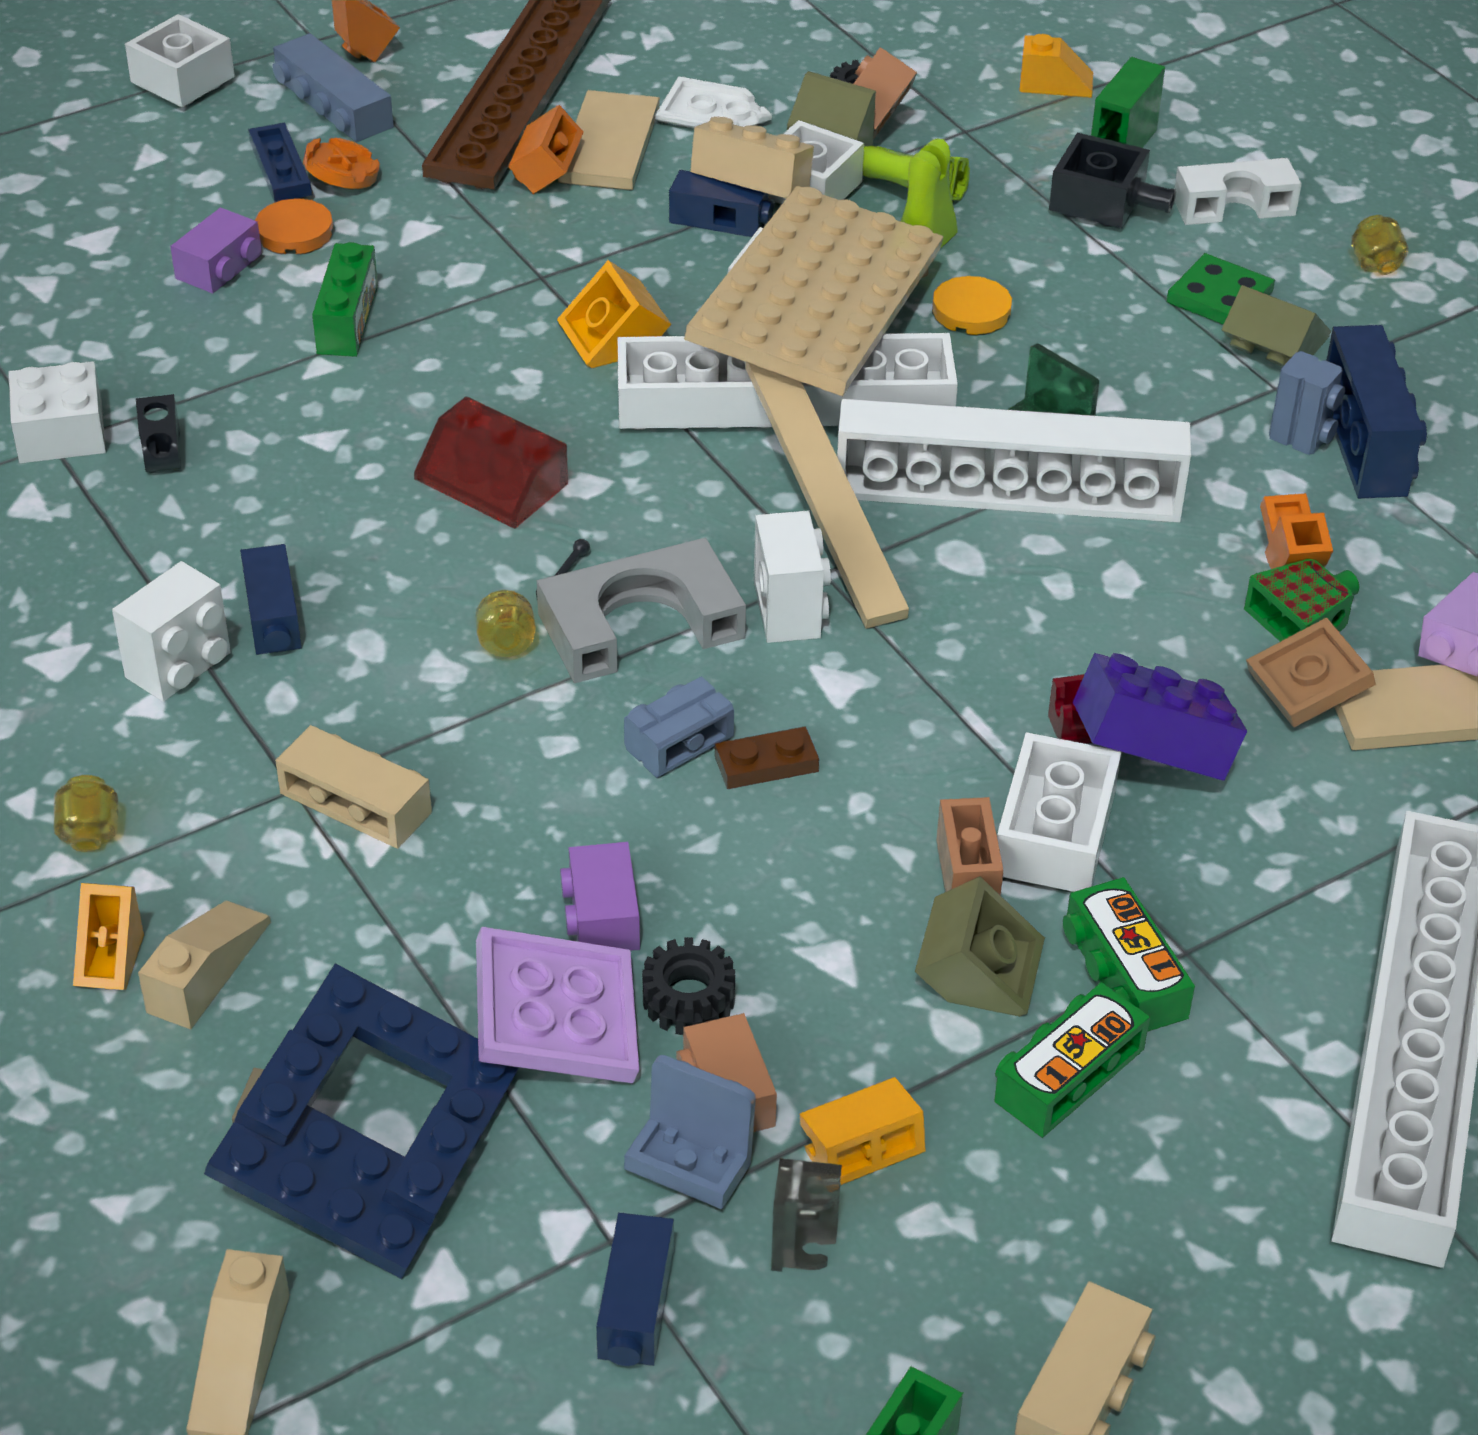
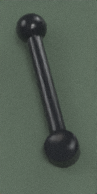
[536,539,590,599]

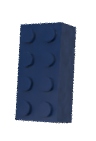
[1326,325,1427,499]

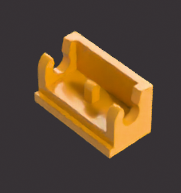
[799,1077,926,1189]

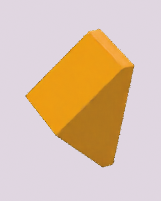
[73,883,144,990]

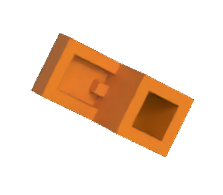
[1260,493,1333,569]

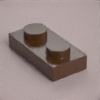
[715,726,819,789]

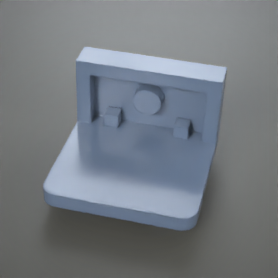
[624,1055,756,1209]

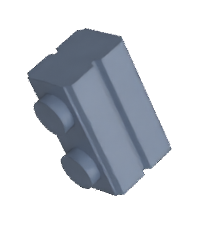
[1269,351,1345,455]
[624,676,734,778]

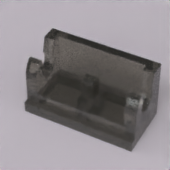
[771,1158,842,1272]

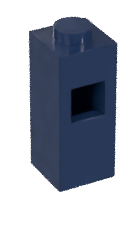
[669,170,774,237]
[240,544,302,655]
[596,1212,674,1366]

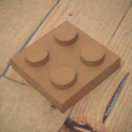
[1246,618,1376,727]

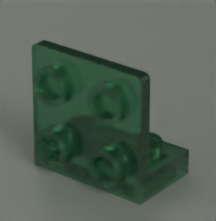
[1007,343,1100,416]

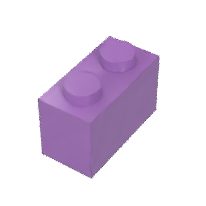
[170,207,262,294]
[560,842,640,951]

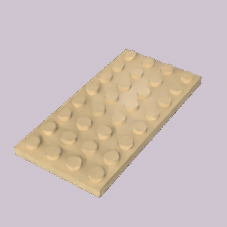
[684,186,944,396]

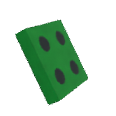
[1166,253,1275,325]

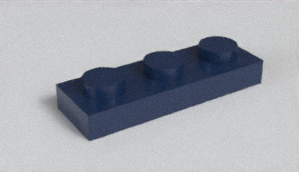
[248,122,312,202]

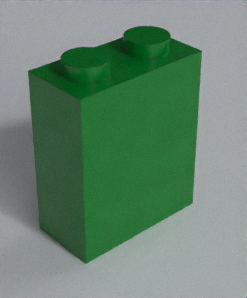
[1091,57,1165,148]

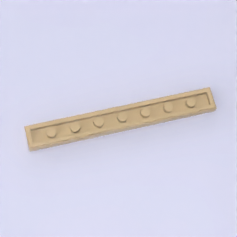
[745,362,909,629]

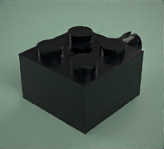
[1049,132,1176,228]

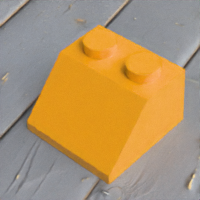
[557,260,672,368]

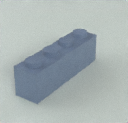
[273,33,394,142]

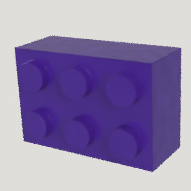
[1073,652,1247,781]

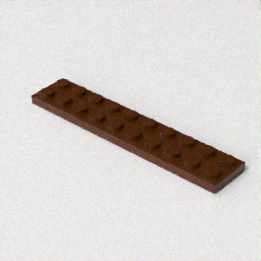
[422,0,611,189]

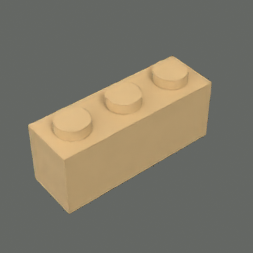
[690,117,814,199]
[275,725,432,849]
[1015,1281,1156,1435]

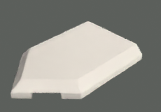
[655,77,772,128]

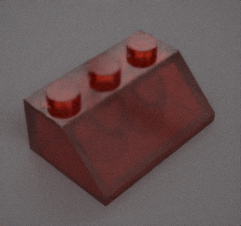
[414,396,568,529]

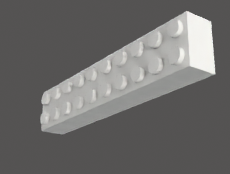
[1331,811,1478,1268]

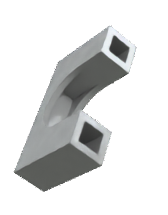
[536,538,746,684]

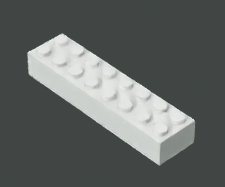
[618,333,957,430]
[837,399,1191,522]

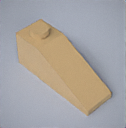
[138,900,271,1029]
[187,1249,290,1435]

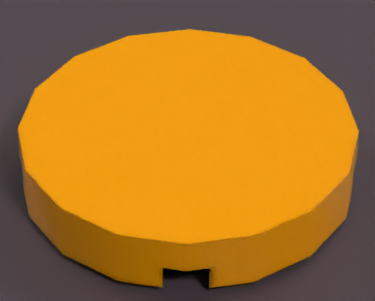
[932,276,1012,335]

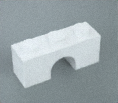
[1174,158,1301,225]

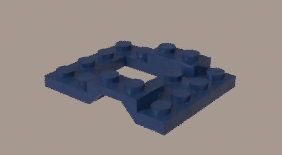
[204,963,519,1279]

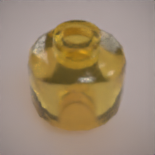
[1351,215,1409,275]
[475,590,536,657]
[53,775,118,852]

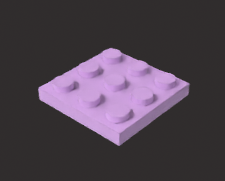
[476,927,639,1083]

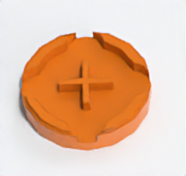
[303,138,380,189]
[255,198,333,254]

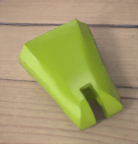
[901,138,958,249]
[862,146,970,200]

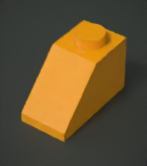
[1019,34,1094,98]

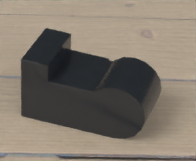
[135,394,181,472]

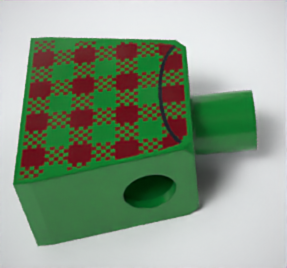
[1244,559,1360,642]

